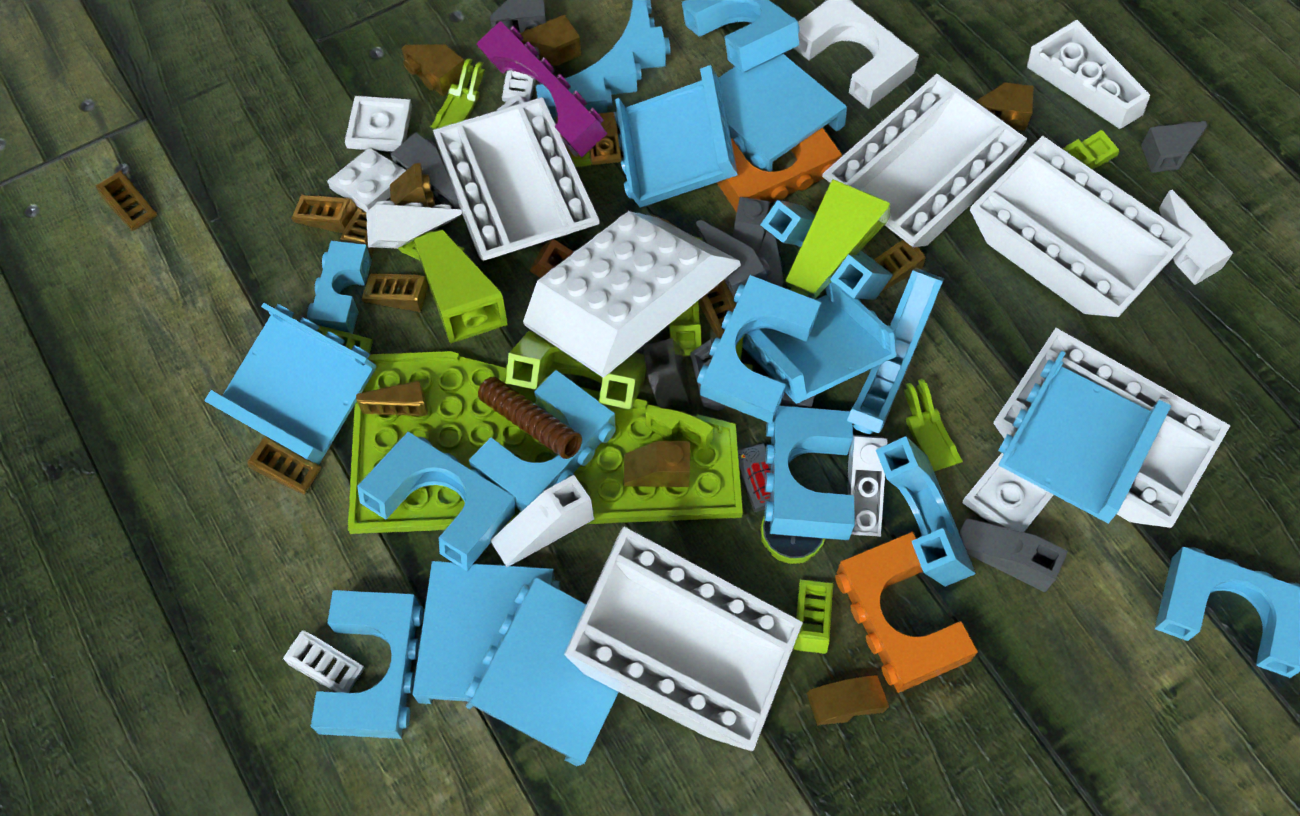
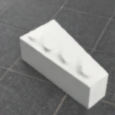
[1027,20,1150,129]

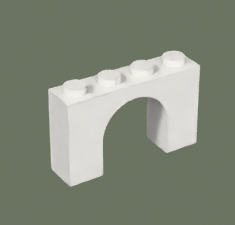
[794,0,919,109]

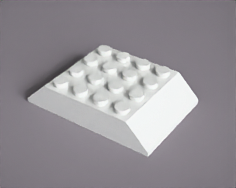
[822,74,1027,247]
[433,97,600,261]
[970,136,1191,317]
[523,211,741,378]
[994,328,1230,528]
[564,527,803,751]

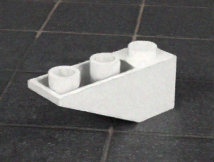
[1159,190,1233,285]
[366,201,462,249]
[848,435,887,537]
[491,475,594,567]

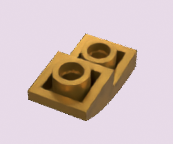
[806,675,889,725]

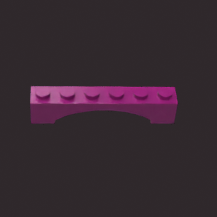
[476,21,607,158]

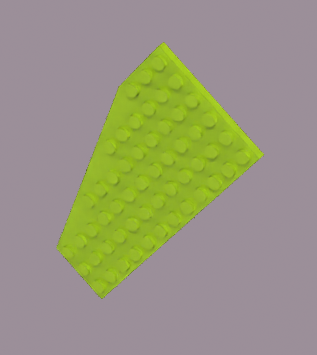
[348,351,743,534]

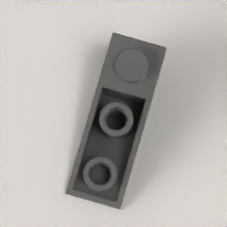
[959,518,1068,592]

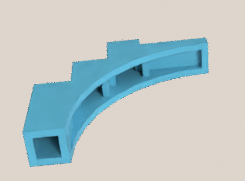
[536,0,670,124]
[847,268,944,434]

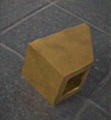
[520,14,581,66]
[402,44,464,97]
[976,83,1034,131]
[589,112,621,165]
[390,163,435,208]

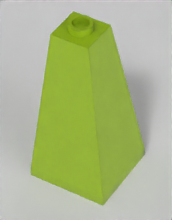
[785,179,890,299]
[414,230,508,344]

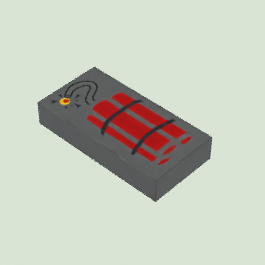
[738,443,771,513]

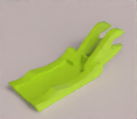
[431,58,485,130]
[904,379,963,472]

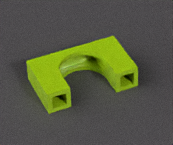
[505,331,649,409]

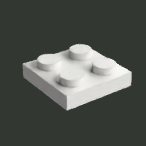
[345,96,412,151]
[328,147,406,212]
[962,453,1053,532]

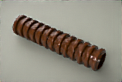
[478,377,582,459]

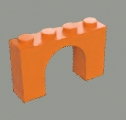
[716,127,842,212]
[835,532,978,693]

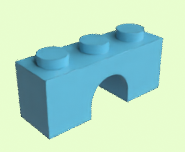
[307,241,372,334]

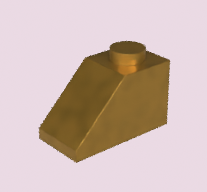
[624,441,690,487]

